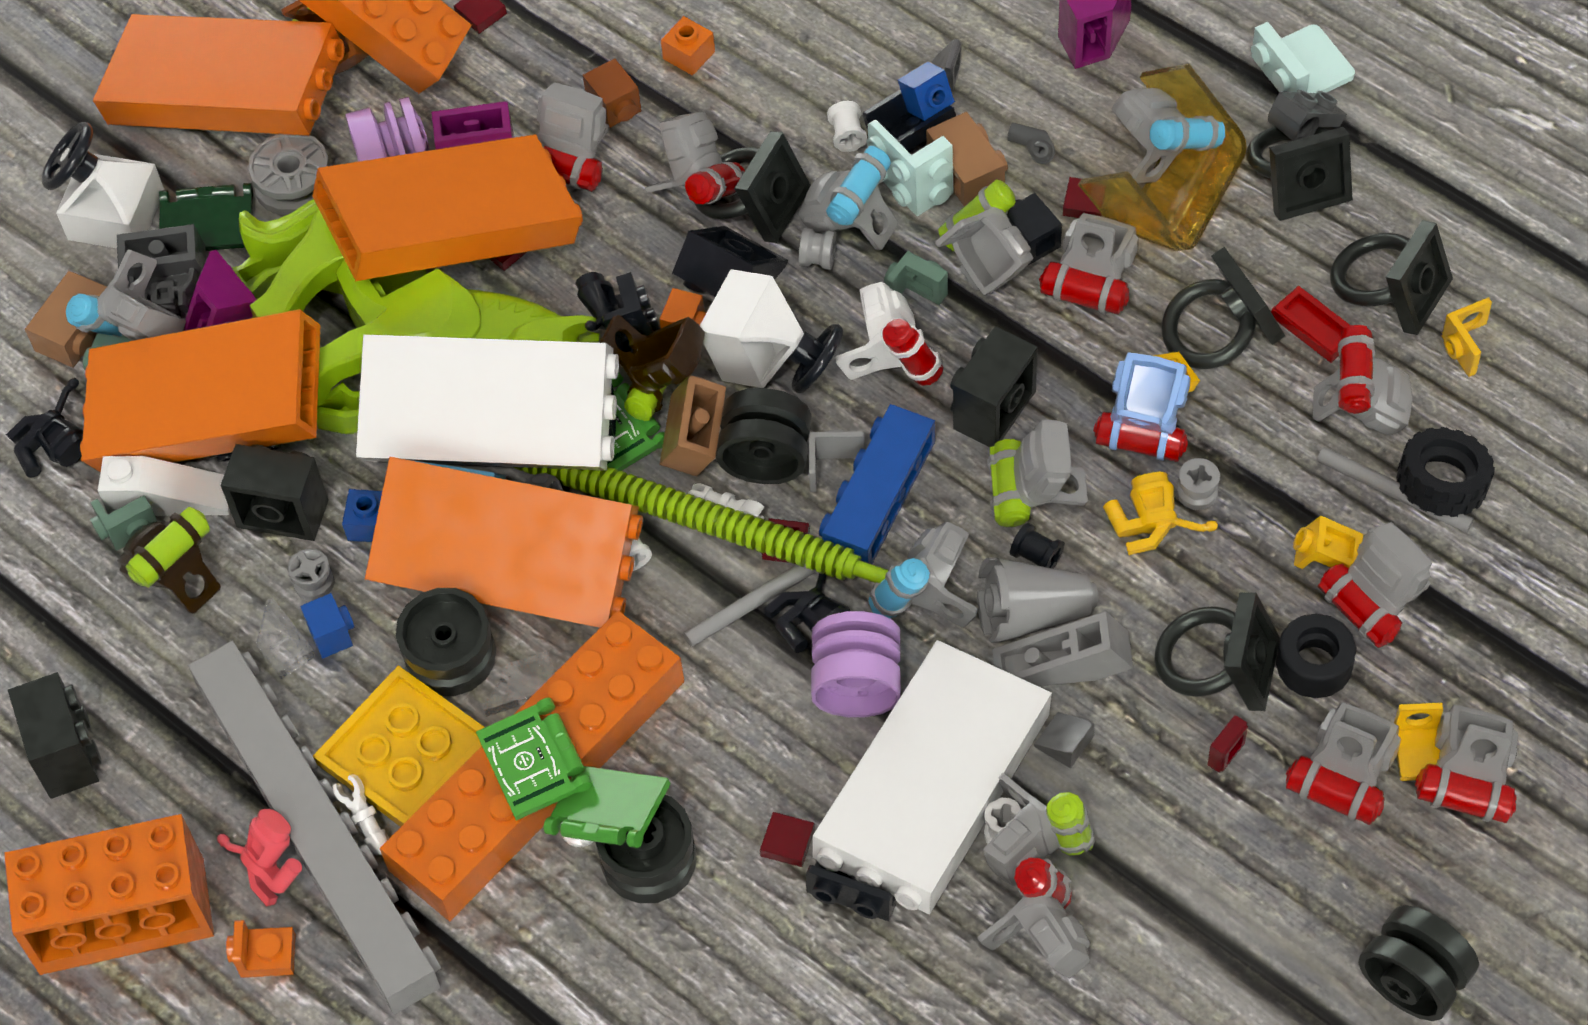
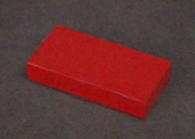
[1271,285,1350,363]

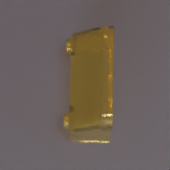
[1078,63,1247,251]

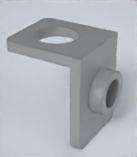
[809,429,865,492]

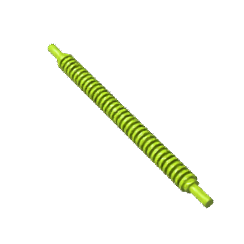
[511,467,888,583]

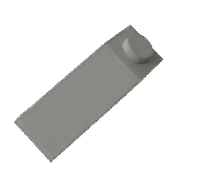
[992,611,1133,686]

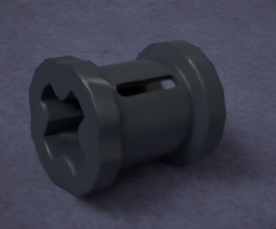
[1010,523,1065,568]

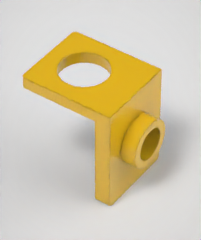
[1441,297,1492,377]
[1394,703,1443,781]

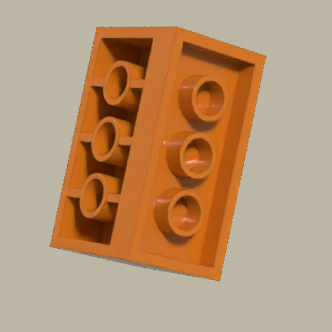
[4,814,214,975]

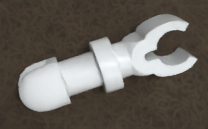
[688,483,765,519]
[333,774,389,855]

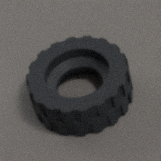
[1396,427,1495,517]

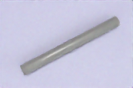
[1317,447,1474,533]
[683,565,816,647]

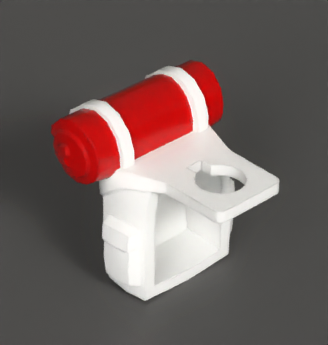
[835,282,943,386]

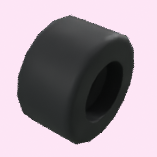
[1276,613,1357,698]

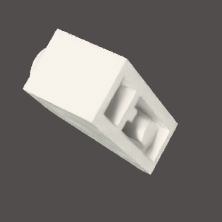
[98,456,230,516]

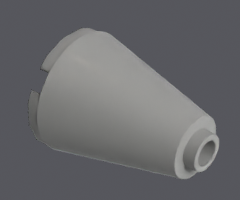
[977,558,1098,643]

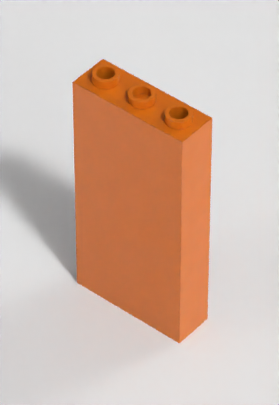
[93,14,345,136]
[312,134,583,281]
[80,309,321,472]
[365,456,643,628]

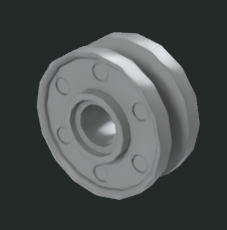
[248,134,330,215]

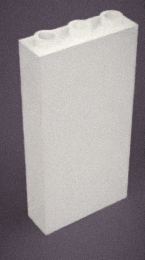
[356,334,619,471]
[813,640,1052,915]

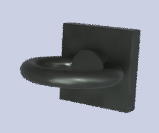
[1246,127,1353,221]
[694,131,811,243]
[1330,220,1453,335]
[1161,247,1285,369]
[1154,592,1280,711]

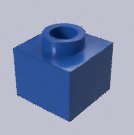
[897,62,955,121]
[342,489,382,542]
[300,593,355,659]

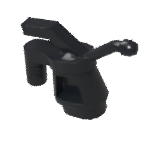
[575,272,624,331]
[6,378,83,478]
[764,572,850,653]

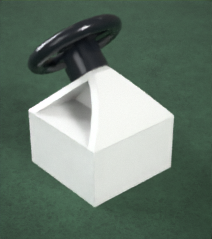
[42,122,164,248]
[700,269,843,393]

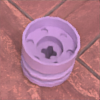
[345,97,430,162]
[811,611,901,718]

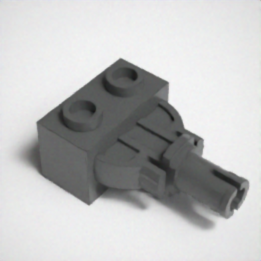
[117,224,206,317]

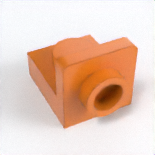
[226,920,296,978]

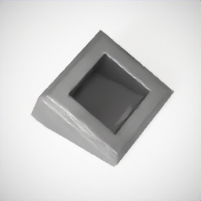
[932,39,961,90]
[1034,712,1095,768]

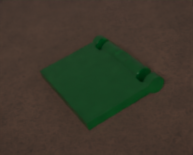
[159,183,253,251]

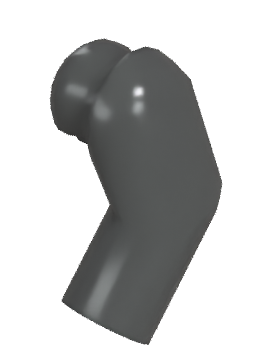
[1007,122,1055,164]

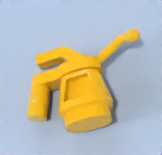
[1103,471,1218,555]

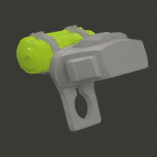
[934,179,1033,296]
[987,420,1088,527]
[983,773,1095,887]

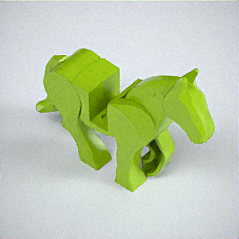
[232,199,599,435]

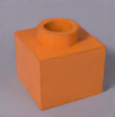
[661,16,715,76]
[659,288,707,328]

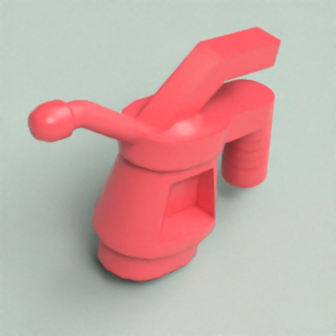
[217,809,302,907]

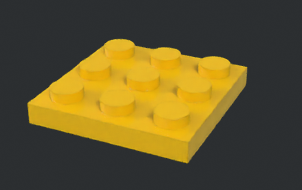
[313,665,485,827]

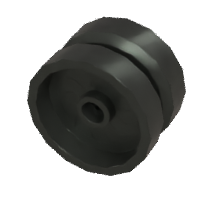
[716,388,812,484]
[396,588,496,696]
[596,795,696,903]
[1358,905,1480,1021]

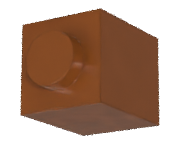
[583,58,642,128]

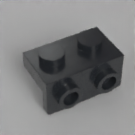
[862,89,956,153]
[602,272,661,353]
[806,861,897,922]

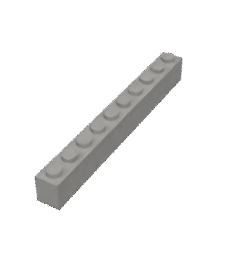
[188,641,441,1015]

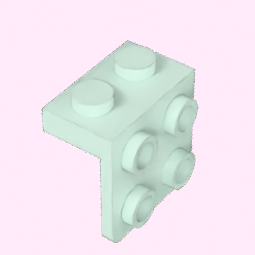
[1251,22,1355,93]
[866,120,954,216]

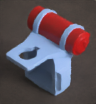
[1093,352,1190,462]

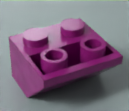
[1058,0,1131,69]
[431,101,514,149]
[183,250,257,331]

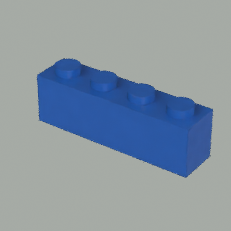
[819,404,935,564]

